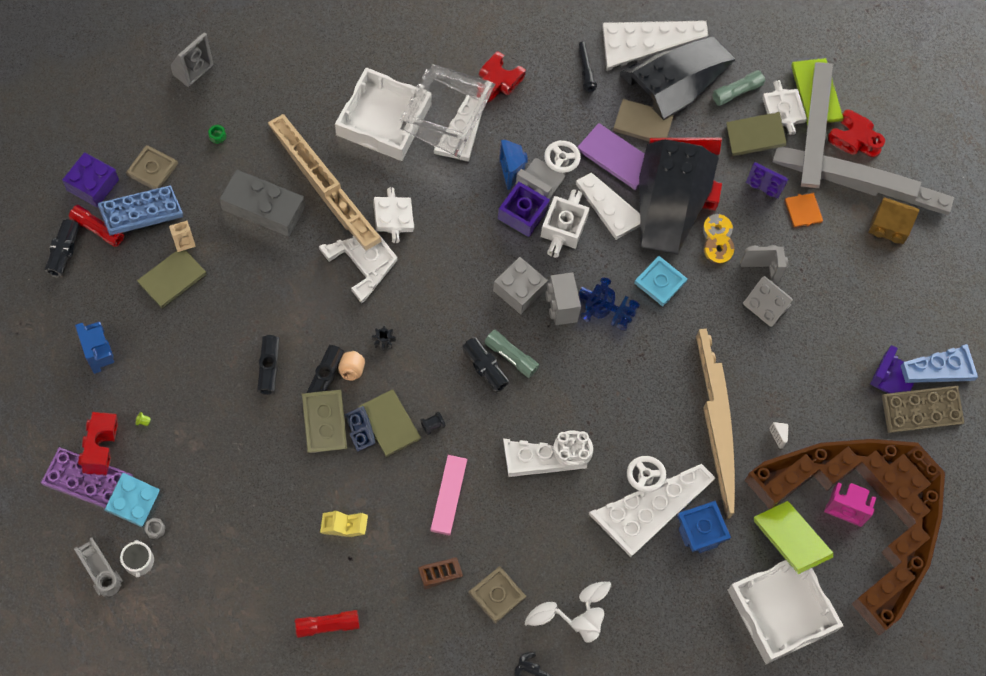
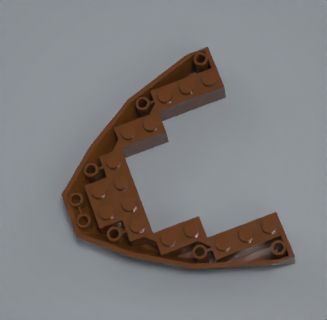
[745,439,945,636]

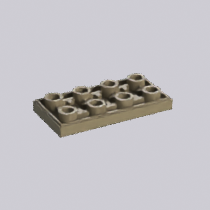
[882,386,965,433]

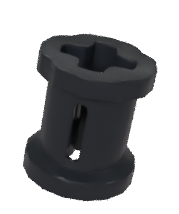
[420,411,446,435]

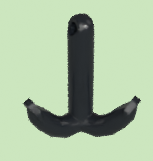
[514,652,552,676]

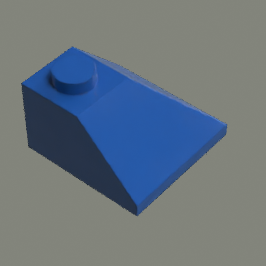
[499,140,528,190]

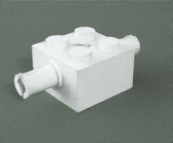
[541,189,590,258]

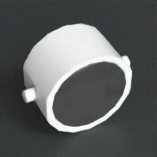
[120,540,154,577]

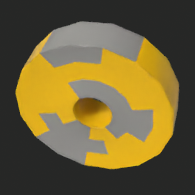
[703,214,733,239]

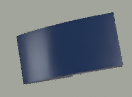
[344,406,375,451]

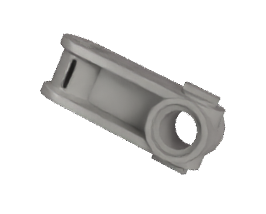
[74,537,123,597]

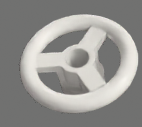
[544,140,581,173]
[627,456,666,492]

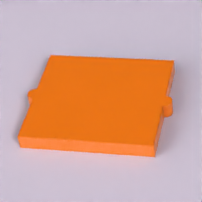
[785,193,823,227]

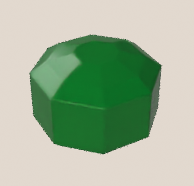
[208,125,227,144]

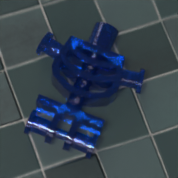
[578,277,640,331]

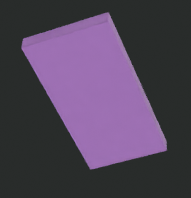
[577,123,644,190]
[41,447,134,508]

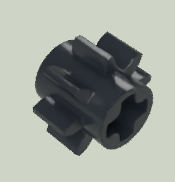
[372,326,396,351]

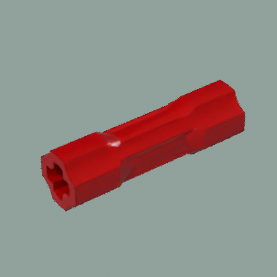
[69,205,125,247]
[295,610,360,638]

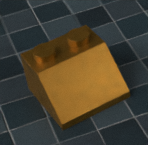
[868,197,920,244]

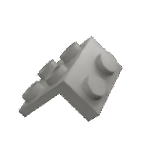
[516,158,565,199]
[740,245,788,283]

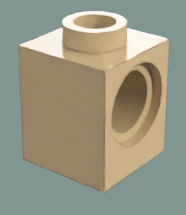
[169,221,196,252]

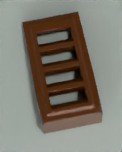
[418,557,463,590]

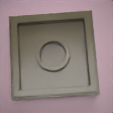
[126,145,178,189]
[469,566,527,624]

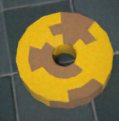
[704,234,735,264]

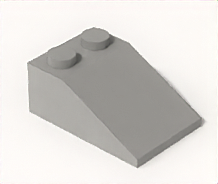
[170,32,214,87]

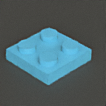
[634,256,687,306]
[104,473,160,527]

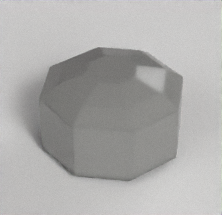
[144,518,166,539]

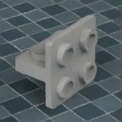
[743,276,793,327]

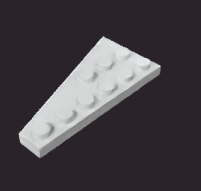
[602,21,708,71]
[589,464,715,557]

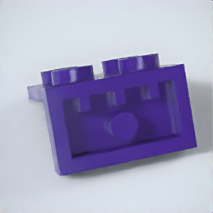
[746,162,789,199]
[870,345,914,394]

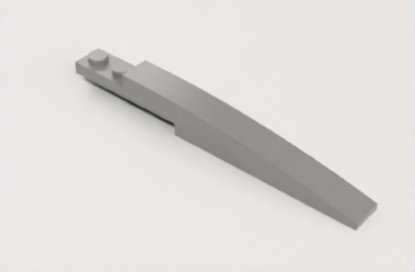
[772,147,954,215]

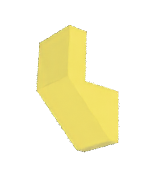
[320,511,368,537]

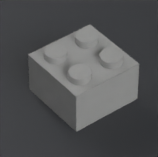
[493,257,548,314]
[545,272,581,326]

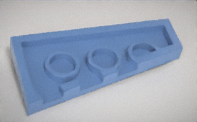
[901,344,978,383]

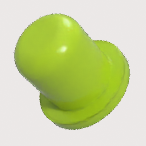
[135,412,151,426]

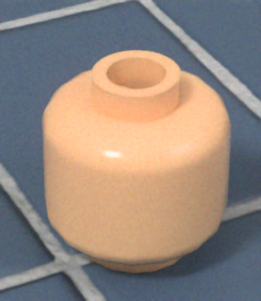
[338,351,365,381]

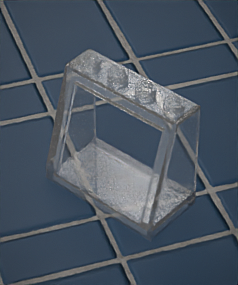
[400,64,495,158]

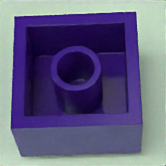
[62,152,119,208]
[498,181,550,237]

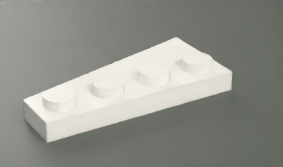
[434,94,486,161]
[576,172,641,240]
[503,438,587,477]

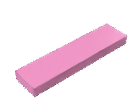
[431,455,467,536]

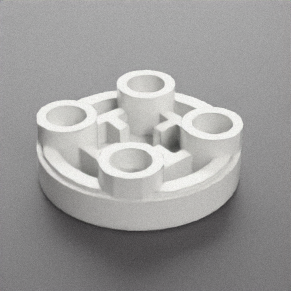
[553,431,593,469]

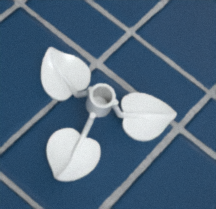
[525,581,611,642]

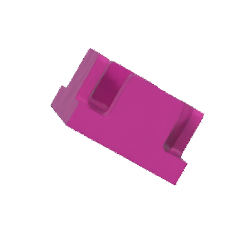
[824,483,876,527]

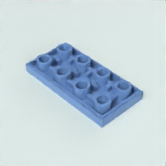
[98,185,183,236]

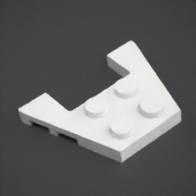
[319,230,397,304]

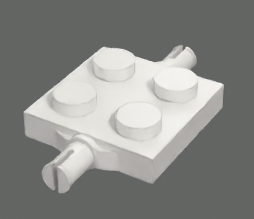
[762,80,807,135]
[373,187,414,243]

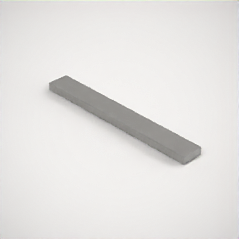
[801,62,833,188]

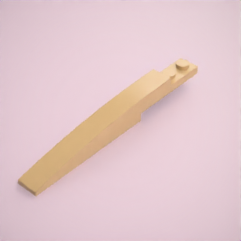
[268,114,382,251]
[696,328,735,519]

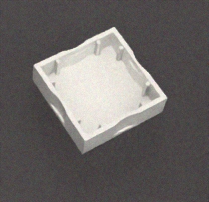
[335,68,431,161]
[728,560,843,664]

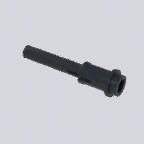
[579,42,597,92]

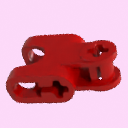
[477,51,526,103]
[827,109,885,157]

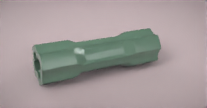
[712,70,765,106]
[485,330,539,378]

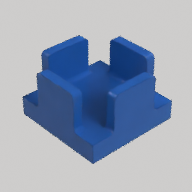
[75,322,114,374]
[677,501,731,553]

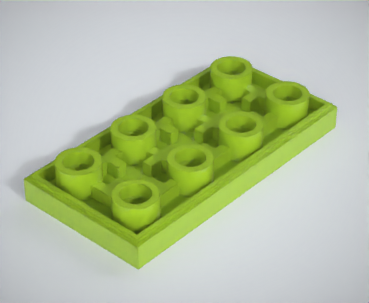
[791,58,843,125]
[754,501,833,574]

